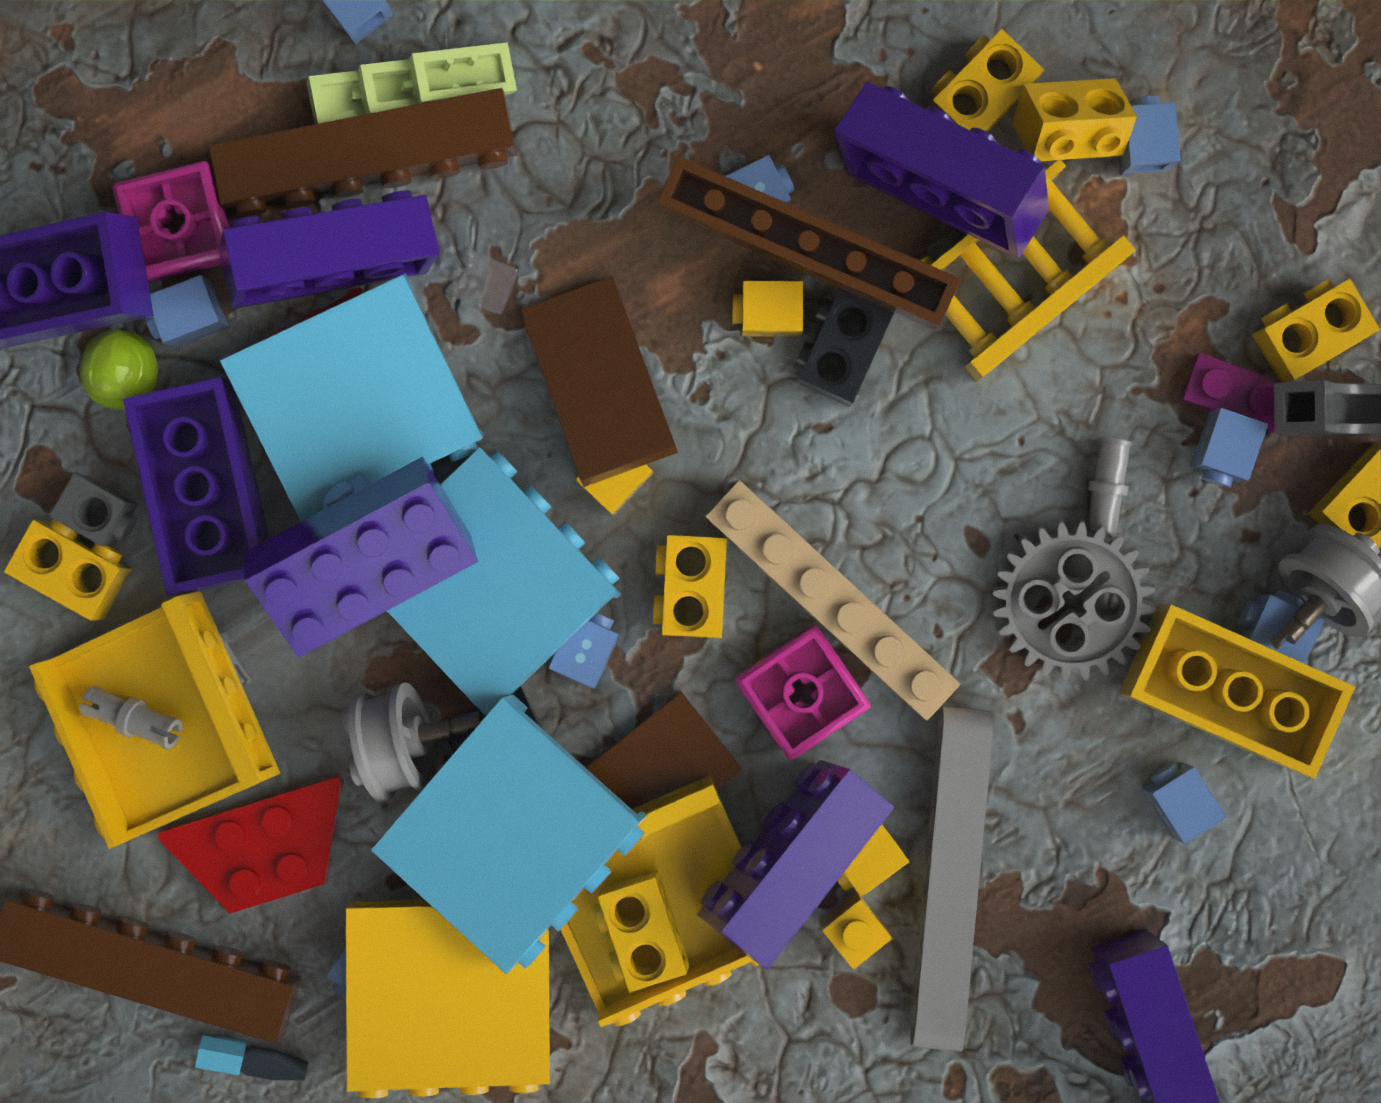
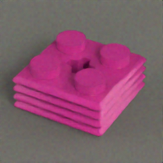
[112,161,230,283]
[735,625,870,760]

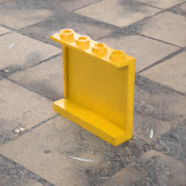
[29,591,280,849]
[561,775,760,1028]
[346,899,550,1098]

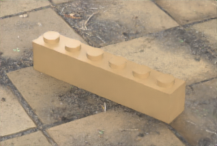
[705,480,961,721]

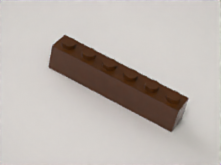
[209,88,518,217]
[657,155,961,330]
[0,889,302,1044]

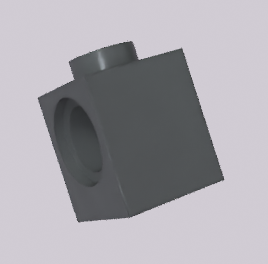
[49,473,138,547]

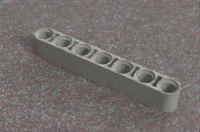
[910,706,993,1052]

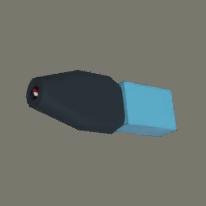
[195,1035,308,1081]

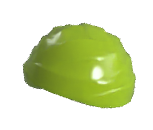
[79,329,158,411]

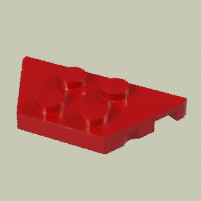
[157,775,344,914]

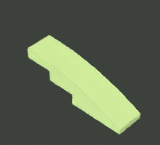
[306,42,517,124]

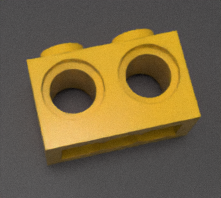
[930,29,1045,133]
[1012,78,1137,161]
[1251,278,1380,382]
[1308,441,1381,548]
[4,518,133,621]
[653,535,727,638]
[593,871,689,993]

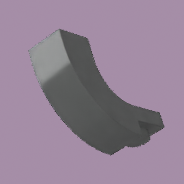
[1274,380,1381,437]

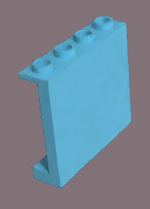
[220,273,483,521]
[387,447,622,716]
[371,695,648,974]

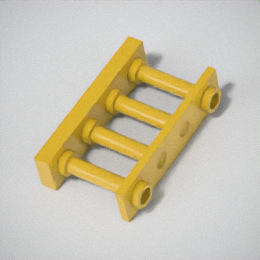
[922,160,1136,382]

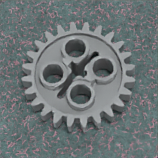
[993,519,1156,681]

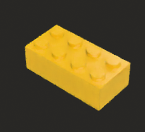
[1119,604,1356,779]

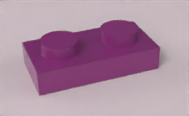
[1179,353,1282,433]

